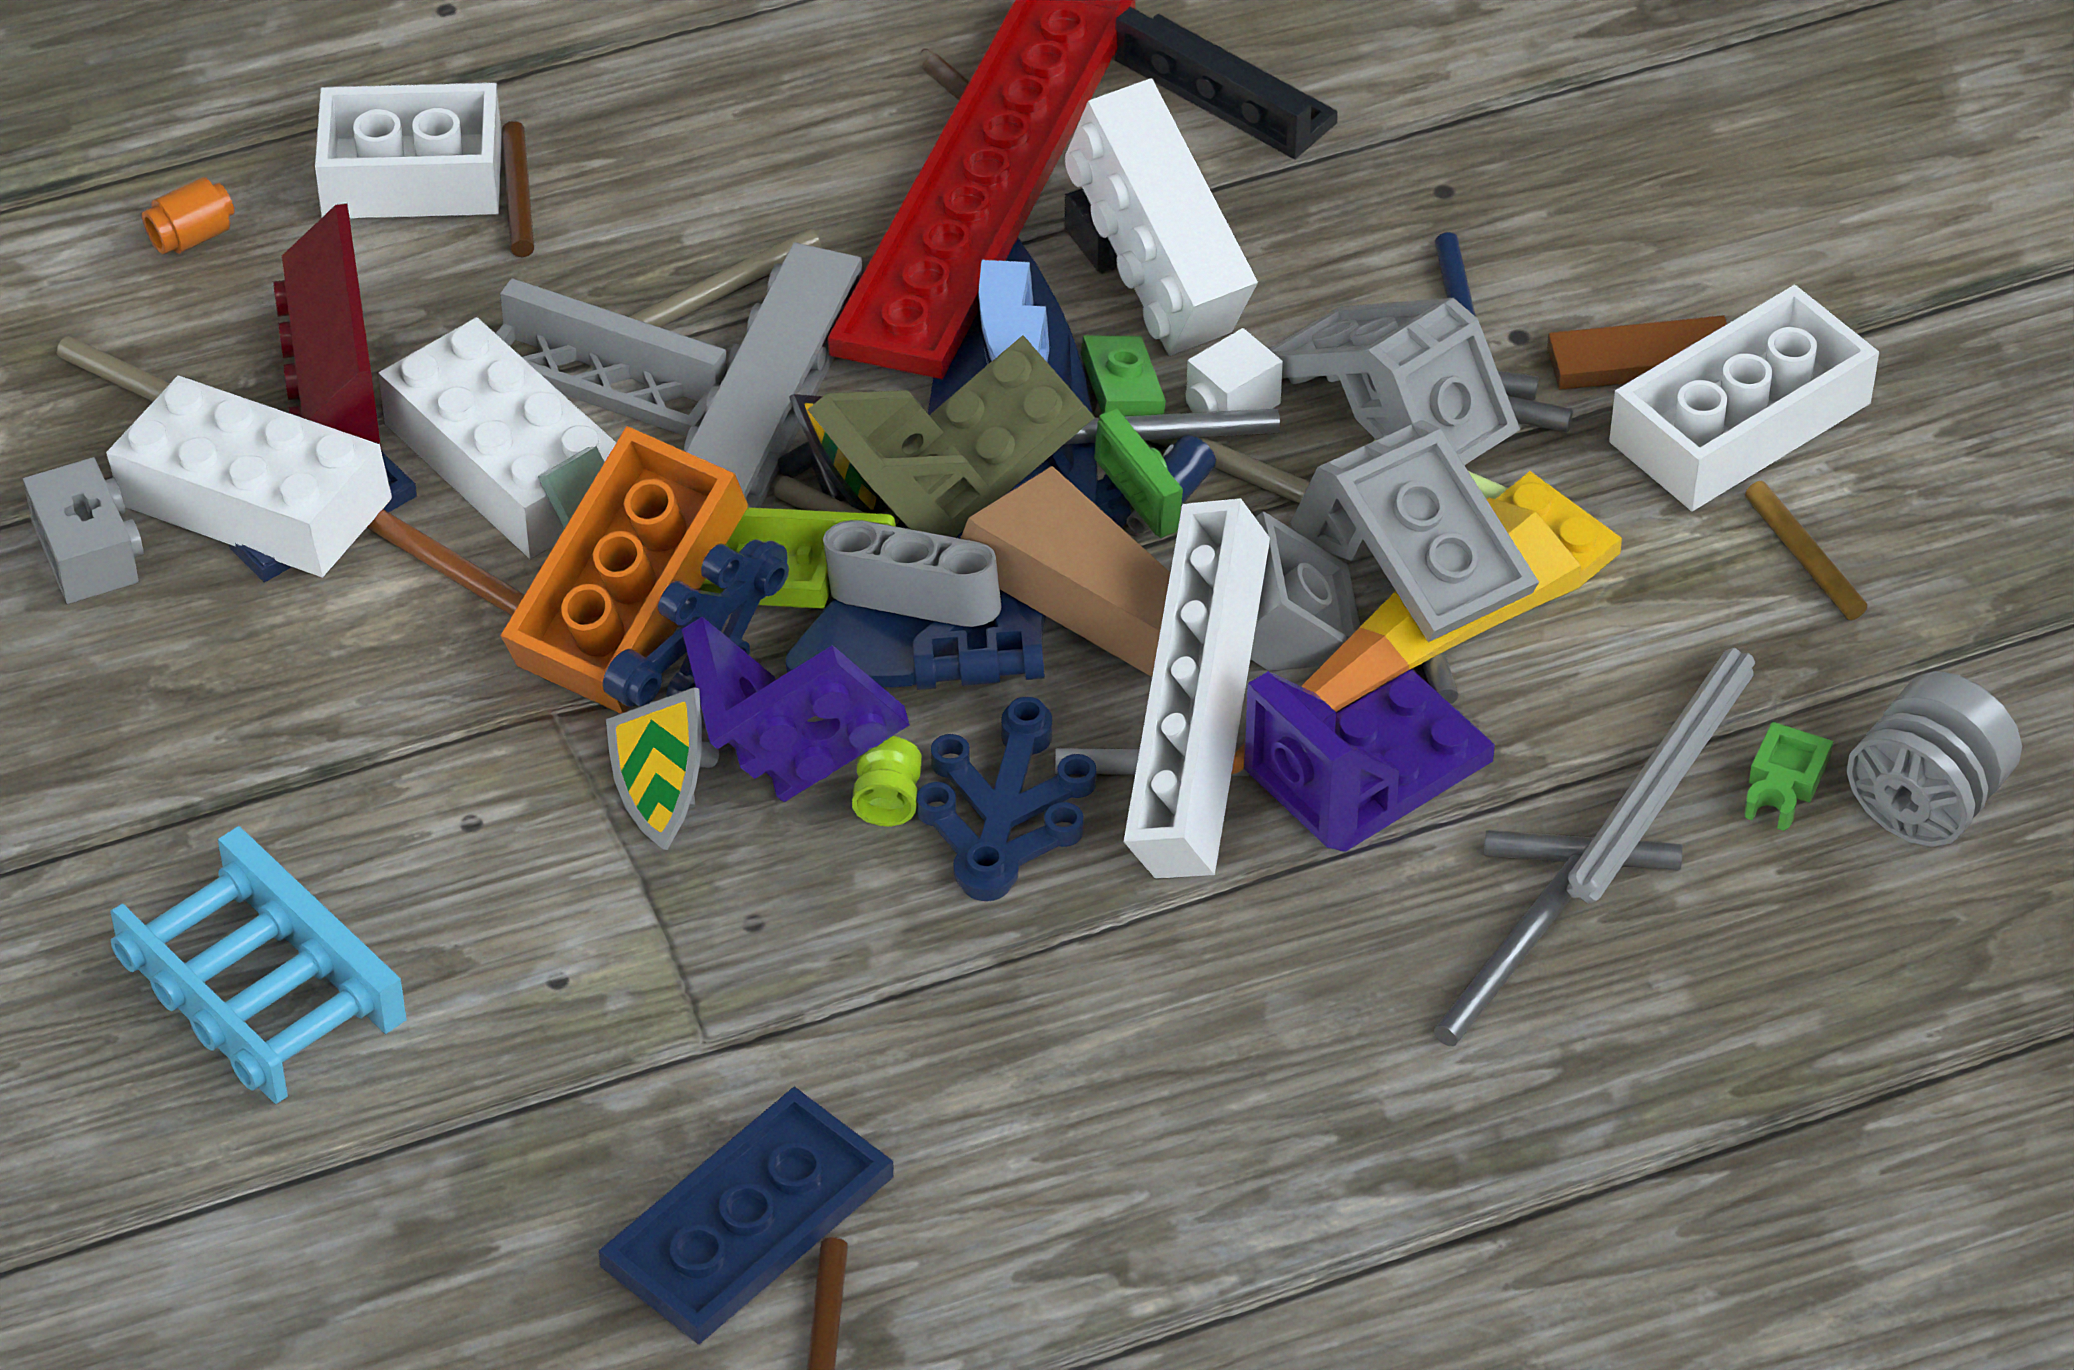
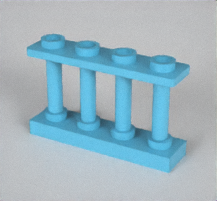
[110,826,407,1104]

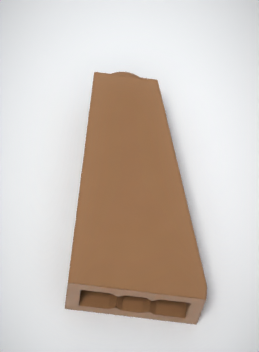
[960,466,1171,677]

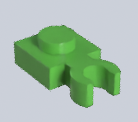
[1744,721,1834,831]

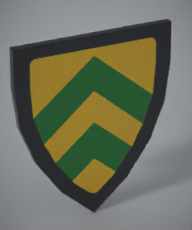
[777,394,884,514]

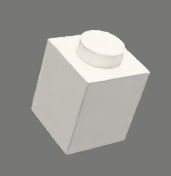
[1185,328,1283,437]

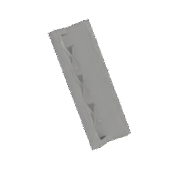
[496,278,727,437]

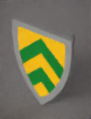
[606,688,719,850]

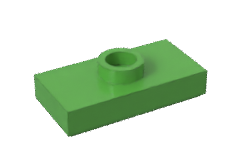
[1080,335,1166,416]
[1094,408,1183,538]

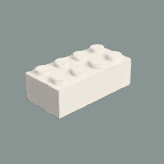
[1065,78,1258,356]
[1609,285,1879,511]
[378,317,616,559]
[106,375,392,578]

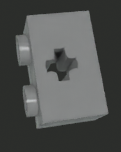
[23,457,144,604]

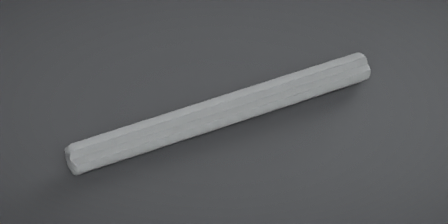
[1567,648,1755,904]

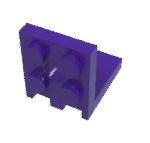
[682,617,910,802]

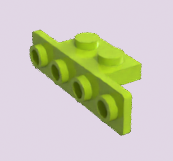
[700,507,896,609]

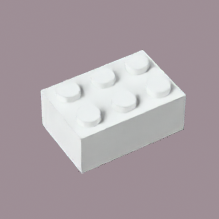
[315,83,502,219]

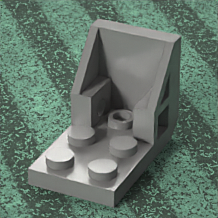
[1269,298,1520,465]
[1290,420,1539,642]

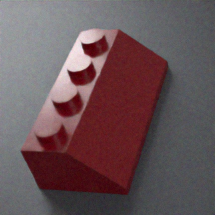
[273,203,382,451]

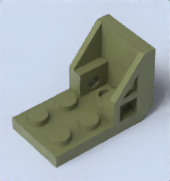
[808,335,1095,538]

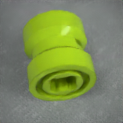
[852,736,922,827]

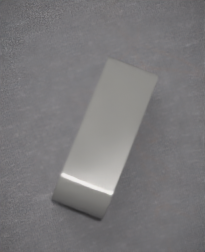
[823,520,1001,627]

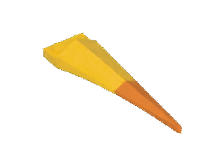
[1231,471,1622,774]

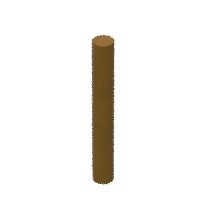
[1745,481,1868,620]

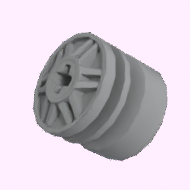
[1846,671,2022,847]

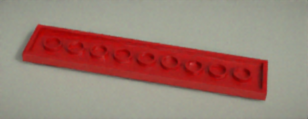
[828,0,1136,379]

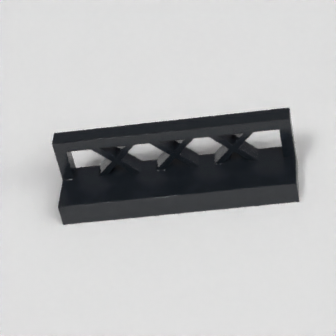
[1115,6,1338,160]

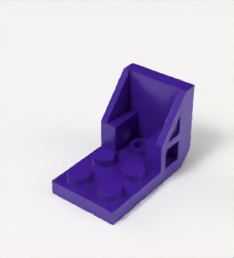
[1244,669,1495,852]

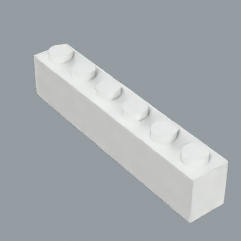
[1124,498,1270,879]

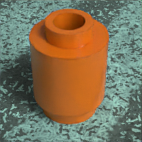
[141,177,235,254]

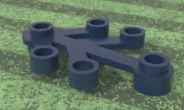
[603,539,789,707]
[917,697,1096,901]

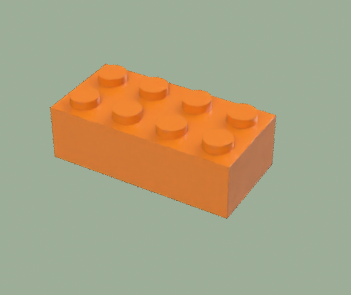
[500,426,748,714]

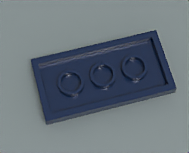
[599,1086,894,1345]

